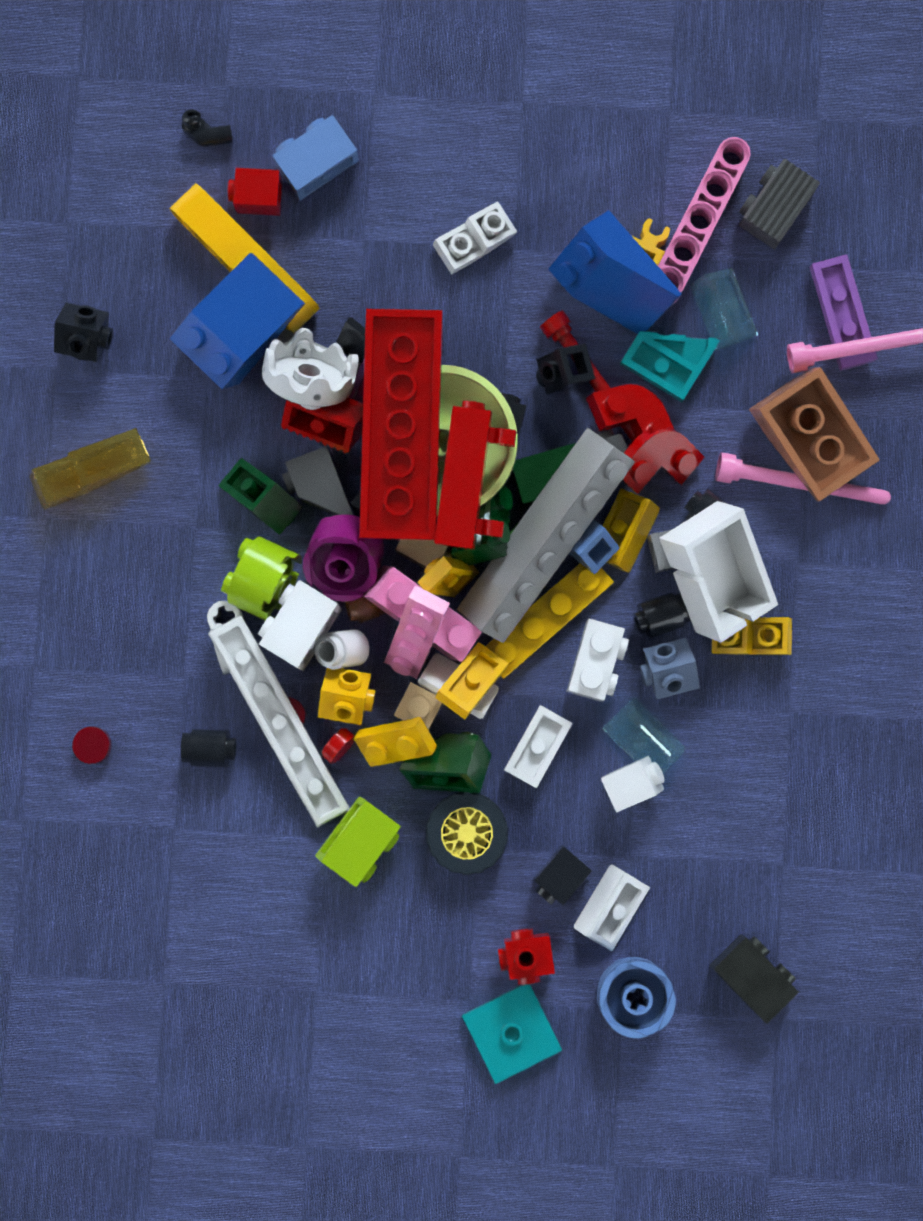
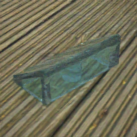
[691,268,758,350]
[602,698,685,773]

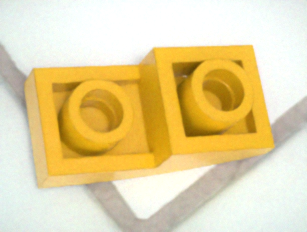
[712,617,792,655]

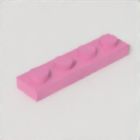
[384,585,450,679]

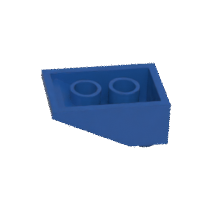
[548,210,682,334]
[169,253,305,390]

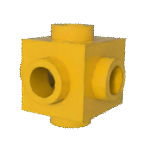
[318,668,376,725]

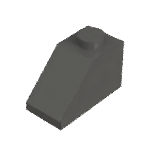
[282,446,353,516]

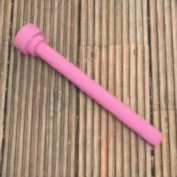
[787,328,923,374]
[715,452,891,505]

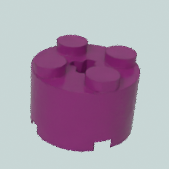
[303,514,384,602]

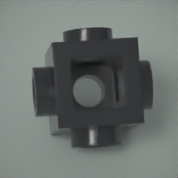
[54,302,113,362]

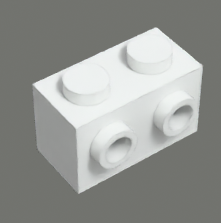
[566,618,629,702]

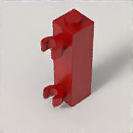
[434,401,517,549]

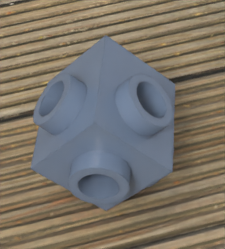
[640,637,700,700]

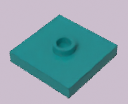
[462,984,562,1084]

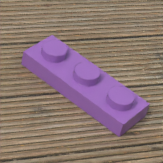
[809,254,878,371]

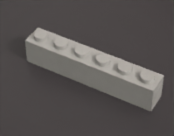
[457,427,635,643]

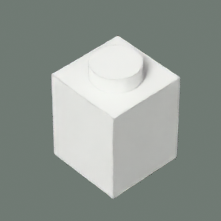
[601,756,665,813]

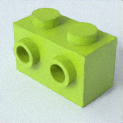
[315,796,401,888]

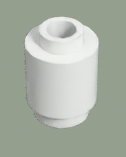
[315,629,369,670]

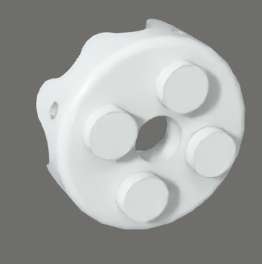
[262,328,359,410]

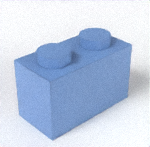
[272,115,359,201]

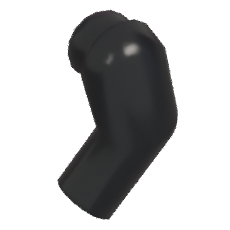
[181,109,233,147]

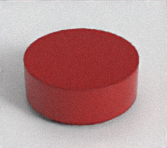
[321,728,355,764]

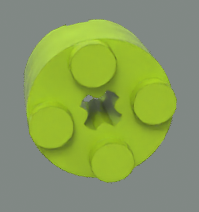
[221,536,302,621]

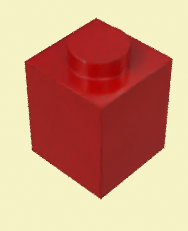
[228,168,283,216]

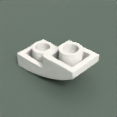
[433,201,517,275]

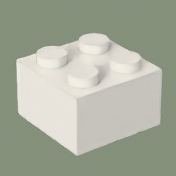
[258,580,342,671]

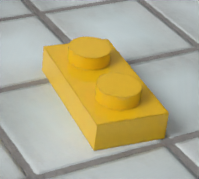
[417,556,480,597]
[435,642,509,720]
[354,717,437,767]

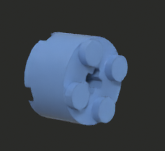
[597,957,676,1039]

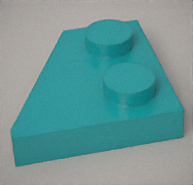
[620,331,720,402]

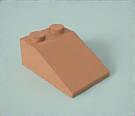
[749,367,880,502]

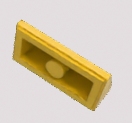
[602,489,660,573]

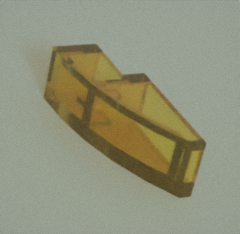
[29,428,151,510]

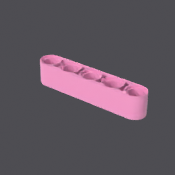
[658,137,751,304]

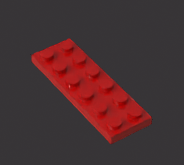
[359,309,443,540]

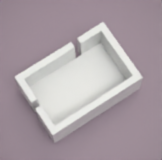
[659,501,778,642]

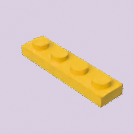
[485,563,614,680]

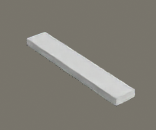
[208,615,350,828]

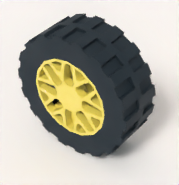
[426,792,508,875]

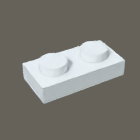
[504,705,573,788]

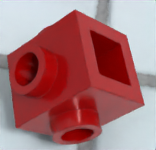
[498,928,555,985]

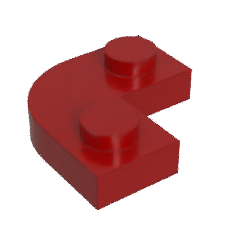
[586,384,674,438]
[622,427,705,494]

